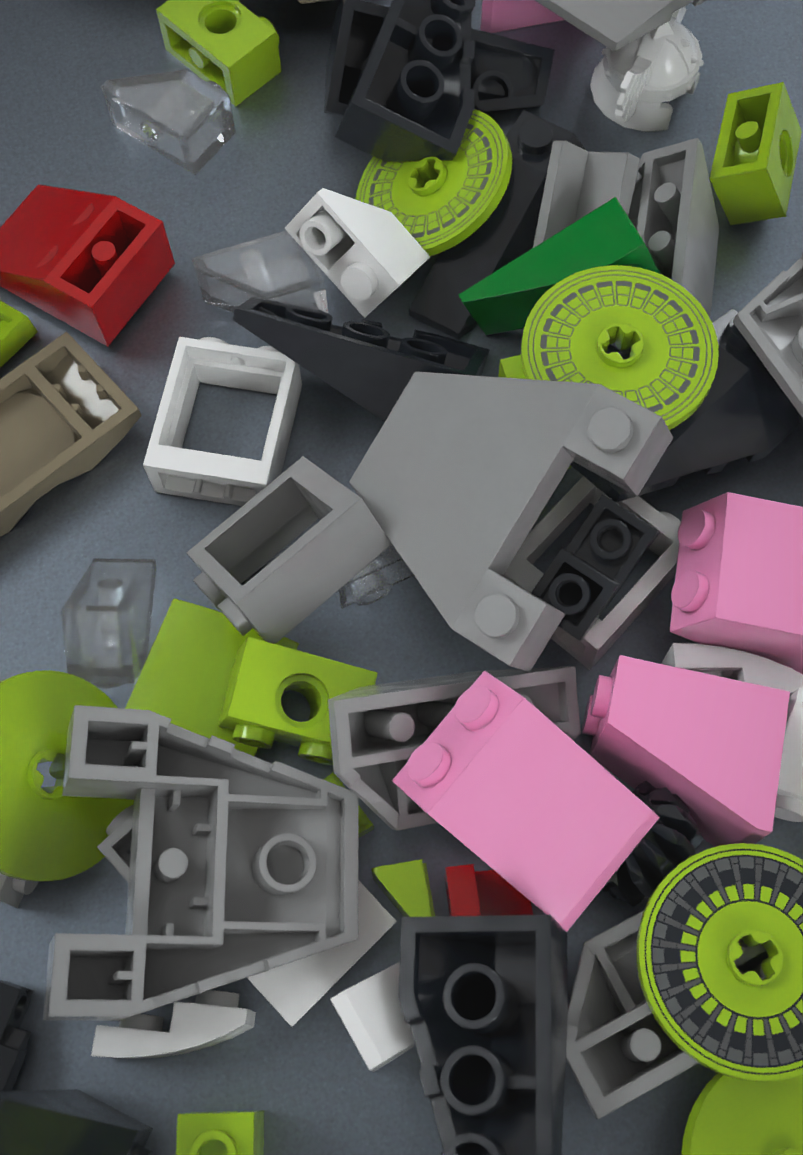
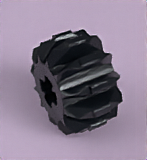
[601,781,704,907]

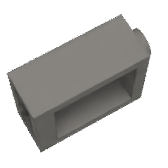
[186,456,392,644]

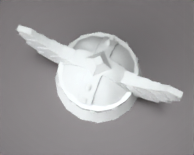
[590,6,704,132]

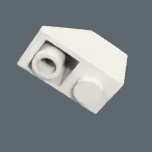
[285,188,430,318]

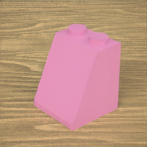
[669,492,803,674]
[582,655,790,847]
[392,670,660,931]

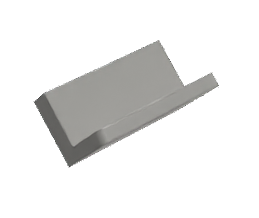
[533,140,640,248]

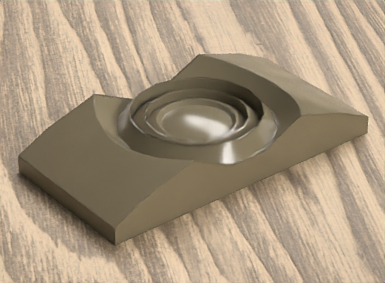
[0,331,142,537]

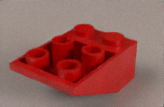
[0,184,175,347]

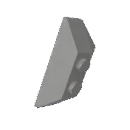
[611,138,719,354]
[328,666,581,831]
[566,911,769,1119]

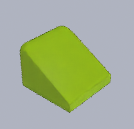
[371,859,435,917]

